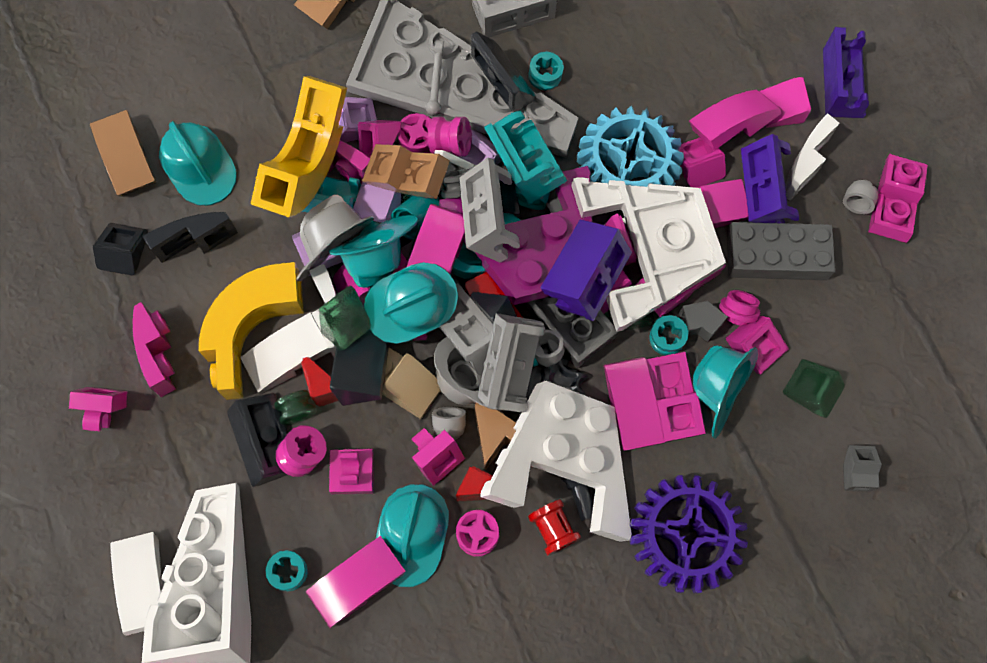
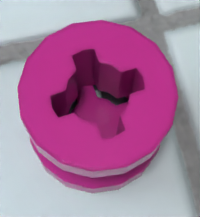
[397,113,431,153]
[427,117,472,157]
[276,425,327,477]
[456,510,499,557]

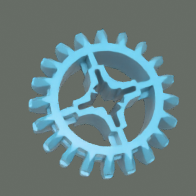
[577,105,684,187]

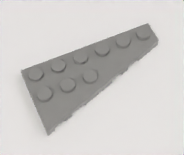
[346,0,578,158]

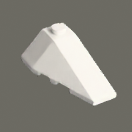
[142,483,251,663]

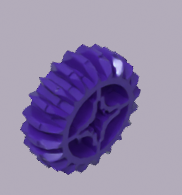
[630,475,748,594]

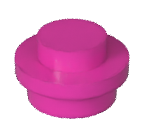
[719,290,760,326]

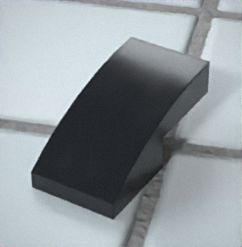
[142,212,238,263]

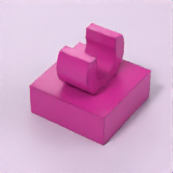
[69,387,127,432]
[412,428,465,486]
[329,449,374,495]

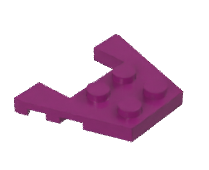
[439,166,592,305]

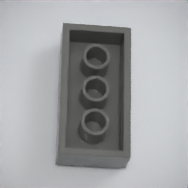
[727,222,835,280]
[523,296,619,369]

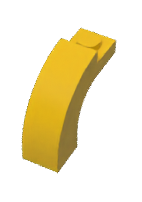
[251,76,347,217]
[199,262,304,400]

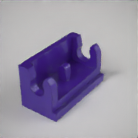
[823,27,869,118]
[741,134,799,223]
[540,219,632,321]

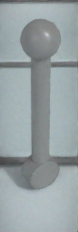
[425,40,444,116]

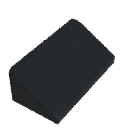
[471,31,536,112]
[330,322,389,406]
[227,393,288,487]

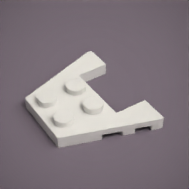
[571,177,726,332]
[480,381,632,542]

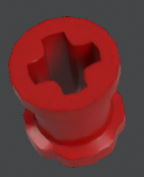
[528,499,581,556]

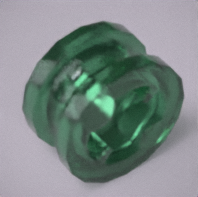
[274,390,317,425]

